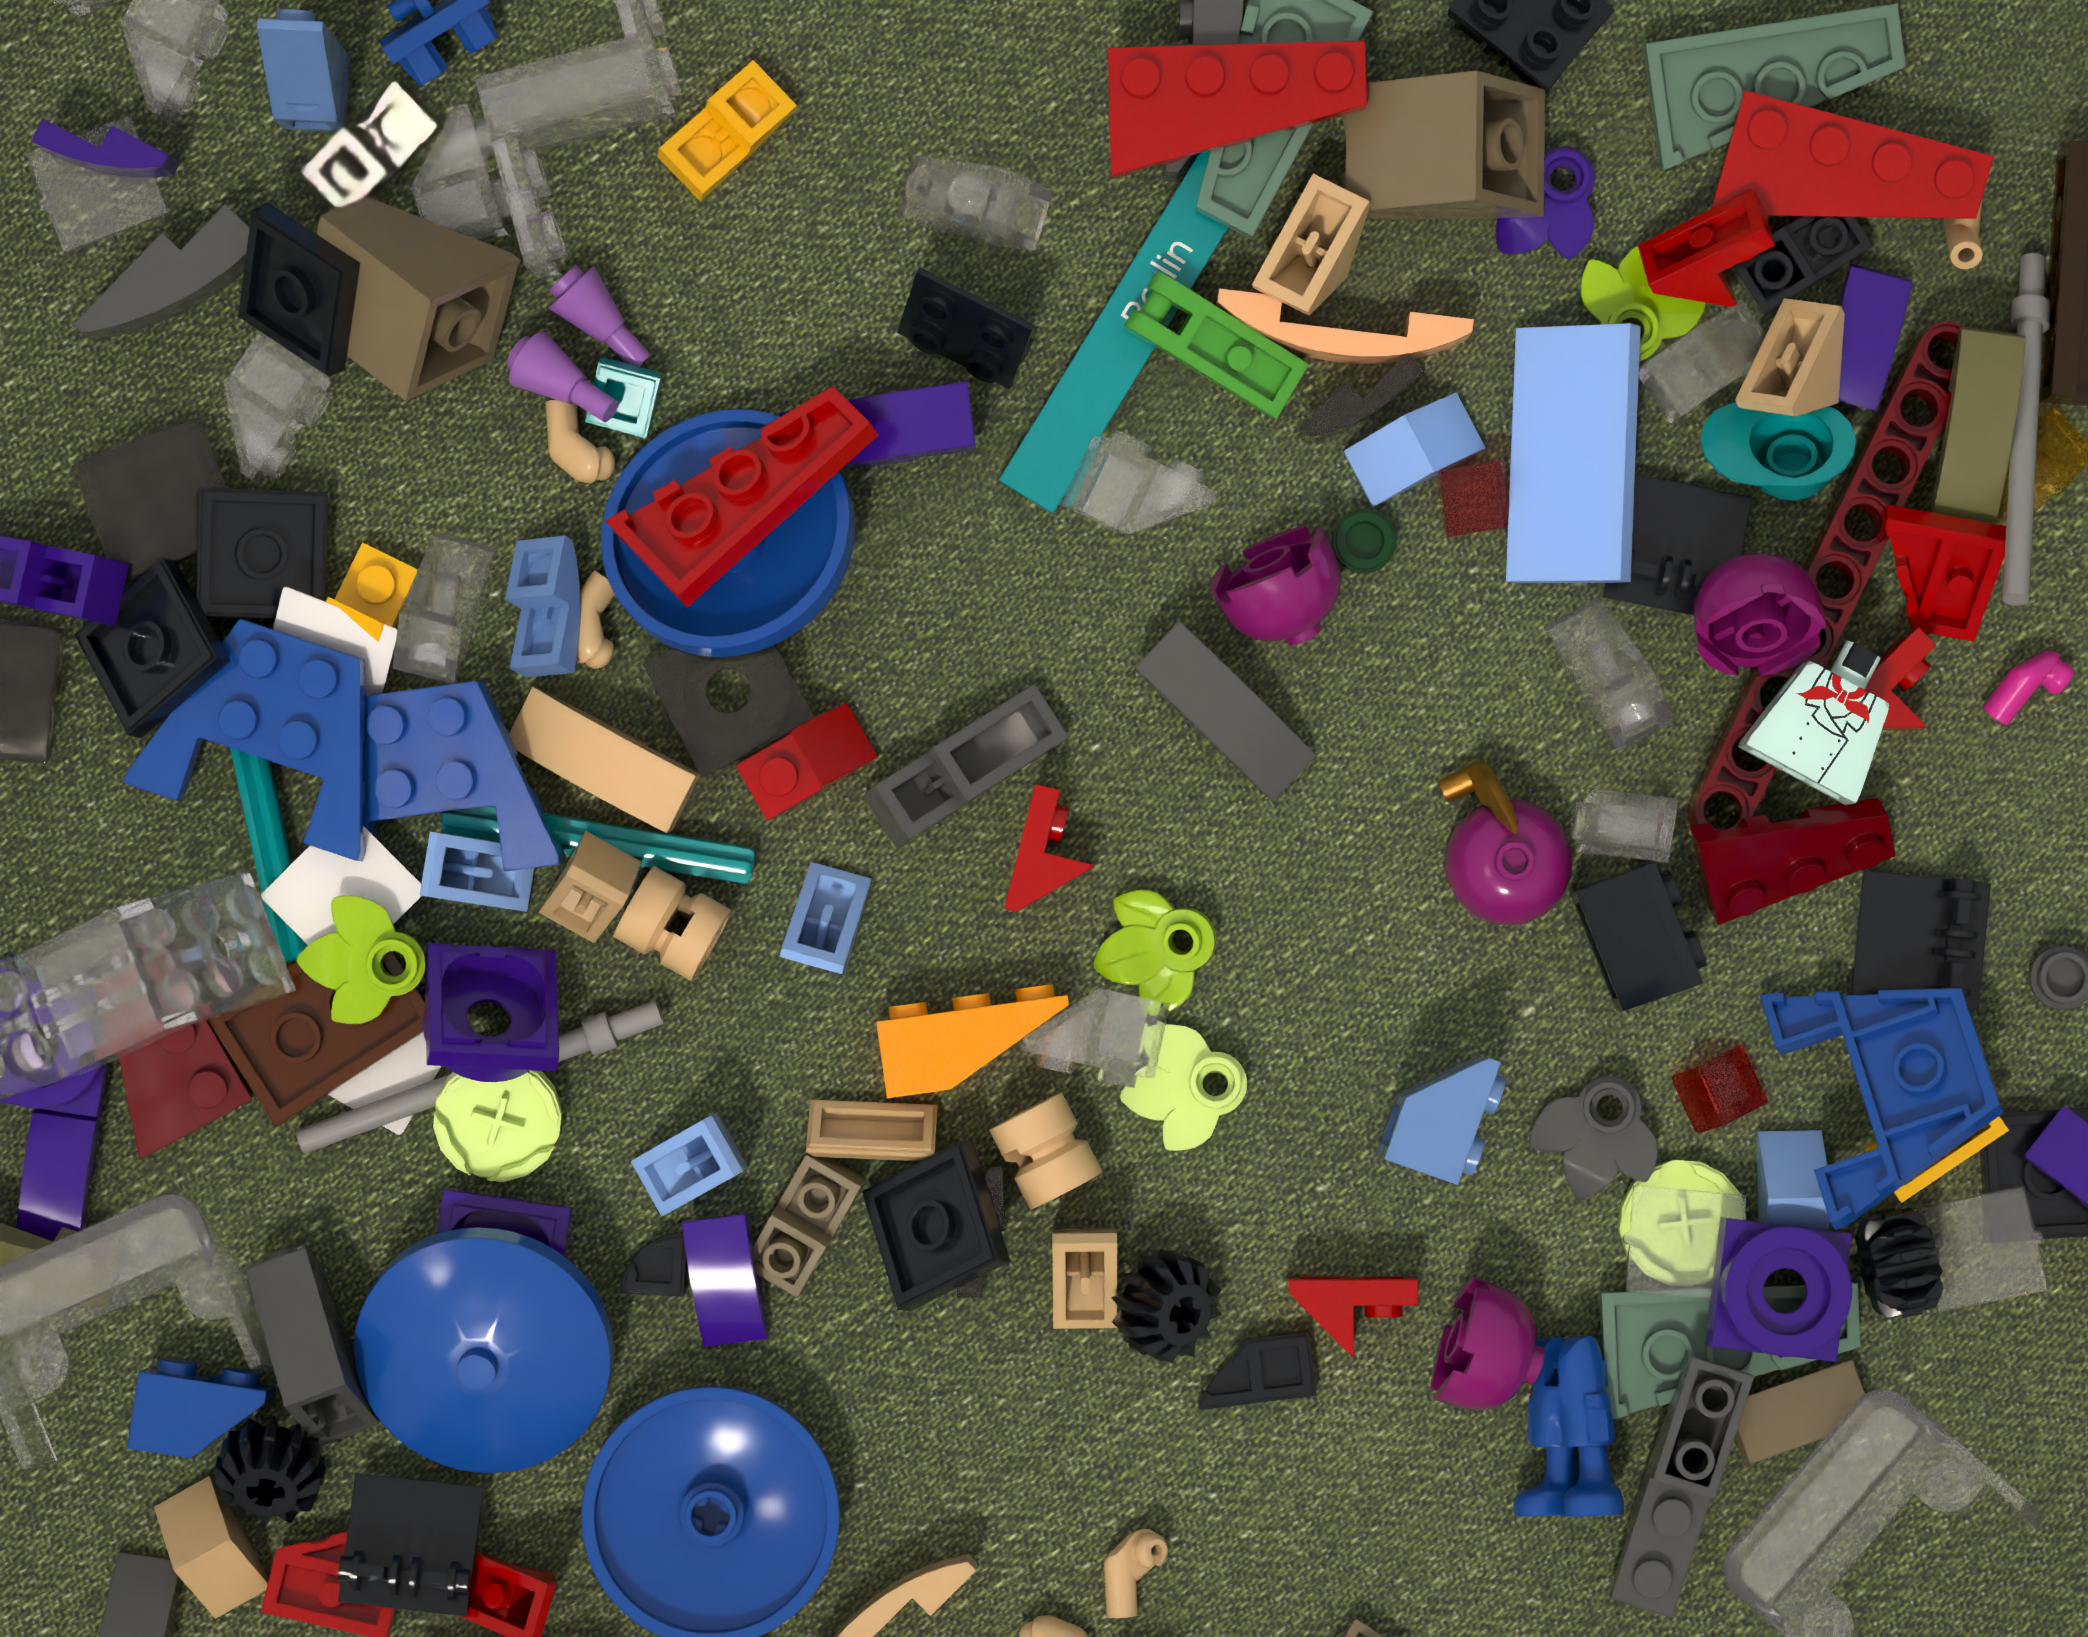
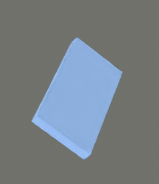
[1506,323,1641,584]

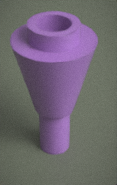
[548,265,651,366]
[507,331,619,422]

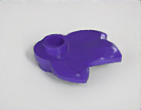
[1495,146,1595,260]

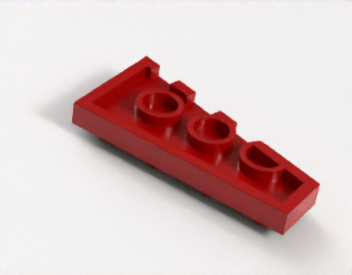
[1107,41,1367,180]
[1710,90,1994,219]
[605,386,879,607]

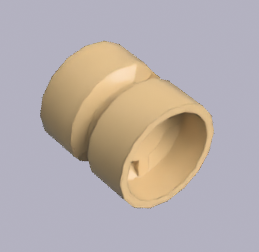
[613,866,733,981]
[989,1092,1103,1210]

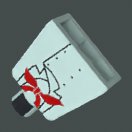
[1738,640,1889,805]

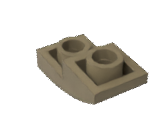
[753,1153,866,1298]
[1735,1360,1875,1466]

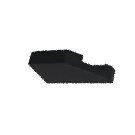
[1198,1330,1317,1410]

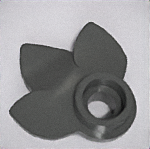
[1529,1076,1658,1199]

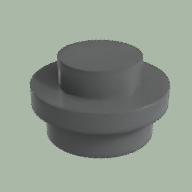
[2029,946,2088,1010]

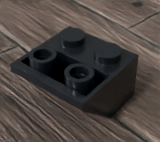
[1569,862,1707,1011]

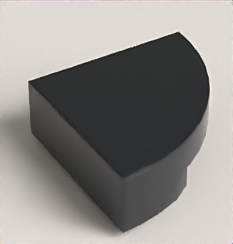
[620,1232,687,1297]

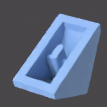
[1343,392,1486,508]
[420,832,534,912]
[780,862,872,974]
[631,1112,748,1217]
[1756,1130,1830,1230]

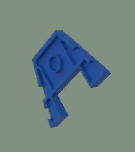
[123,619,365,861]
[363,681,566,871]
[1760,988,2004,1230]

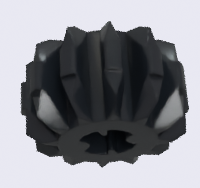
[1854,1207,1943,1318]
[1111,1249,1222,1363]
[214,1415,326,1526]

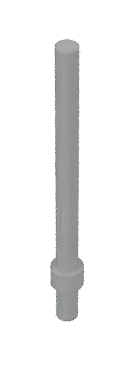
[2002,253,2050,606]
[296,1000,665,1154]

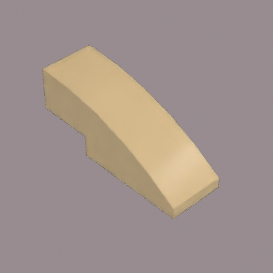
[509,686,701,833]

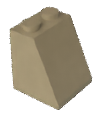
[1342,70,1545,220]
[314,196,520,401]

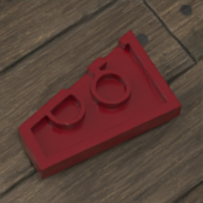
[1689,798,1896,925]
[100,930,253,1160]

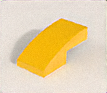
[657,60,797,202]

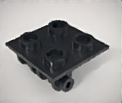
[1447,0,1614,94]
[897,267,1035,390]
[1603,474,1752,616]
[1851,870,1991,1010]
[338,1473,484,1617]

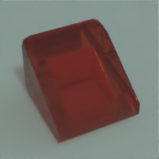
[1436,461,1509,538]
[1672,1045,1769,1133]

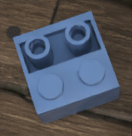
[1376,1055,1506,1185]

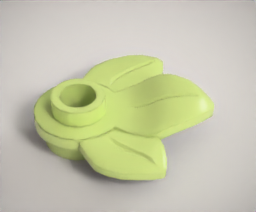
[1120,1024,1247,1151]

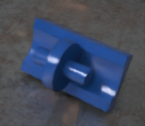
[379,0,498,86]

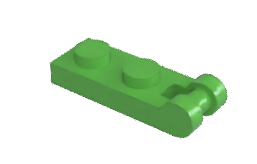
[1123,271,1309,419]

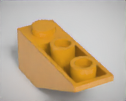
[876,984,1069,1098]

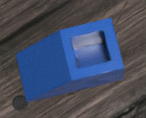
[127,1358,276,1458]

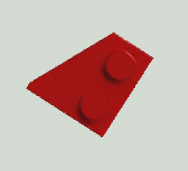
[1884,504,2006,642]
[261,1531,396,1637]

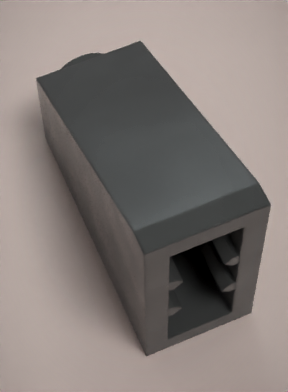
[245,1247,380,1446]

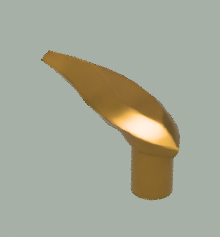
[1439,759,1519,834]

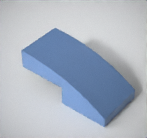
[505,535,580,677]

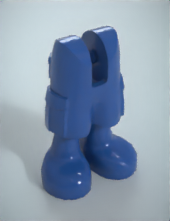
[1514,1336,1624,1517]

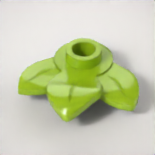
[1580,246,1706,362]
[1093,889,1217,1017]
[297,895,426,1024]

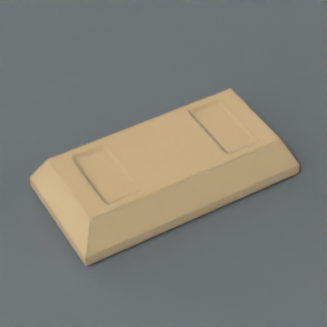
[806,1099,938,1161]

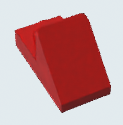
[1638,189,1775,307]
[1864,627,1936,731]
[735,703,878,821]
[1004,784,1094,912]
[1286,1276,1418,1357]
[459,1549,556,1637]

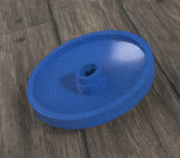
[601,409,855,657]
[354,1227,614,1473]
[581,1385,840,1637]

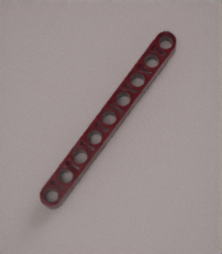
[1687,321,1964,831]

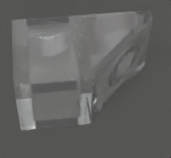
[120,0,229,126]
[411,103,515,242]
[898,156,1053,251]
[1639,299,1766,424]
[224,331,332,486]
[1061,430,1218,534]
[1021,988,1170,1088]

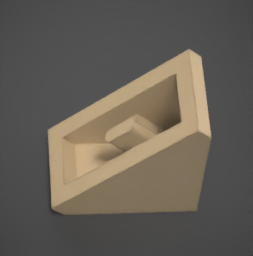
[1252,174,1371,316]
[1735,298,1845,417]
[538,831,642,943]
[1052,1228,1117,1329]
[154,1474,269,1619]

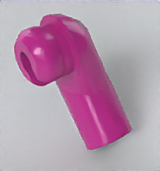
[1982,650,2074,726]

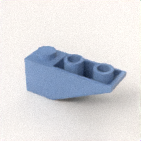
[257,9,350,132]

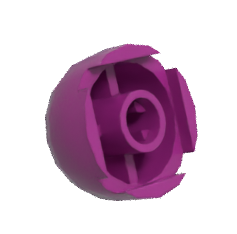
[1210,526,1341,645]
[1694,553,1826,676]
[1445,800,1572,925]
[1431,1276,1545,1411]

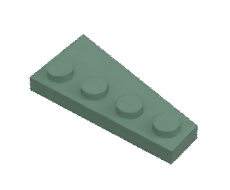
[1196,0,1374,240]
[1642,3,1906,171]
[1599,1281,1861,1420]

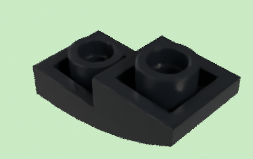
[1733,216,1873,315]

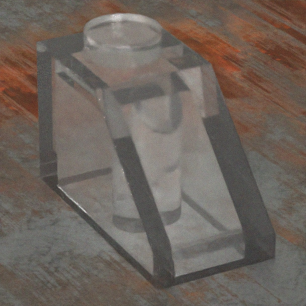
[393,532,496,684]
[1544,597,1674,751]
[1570,789,1679,865]

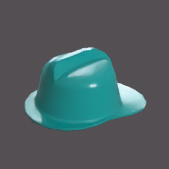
[1700,402,1856,501]

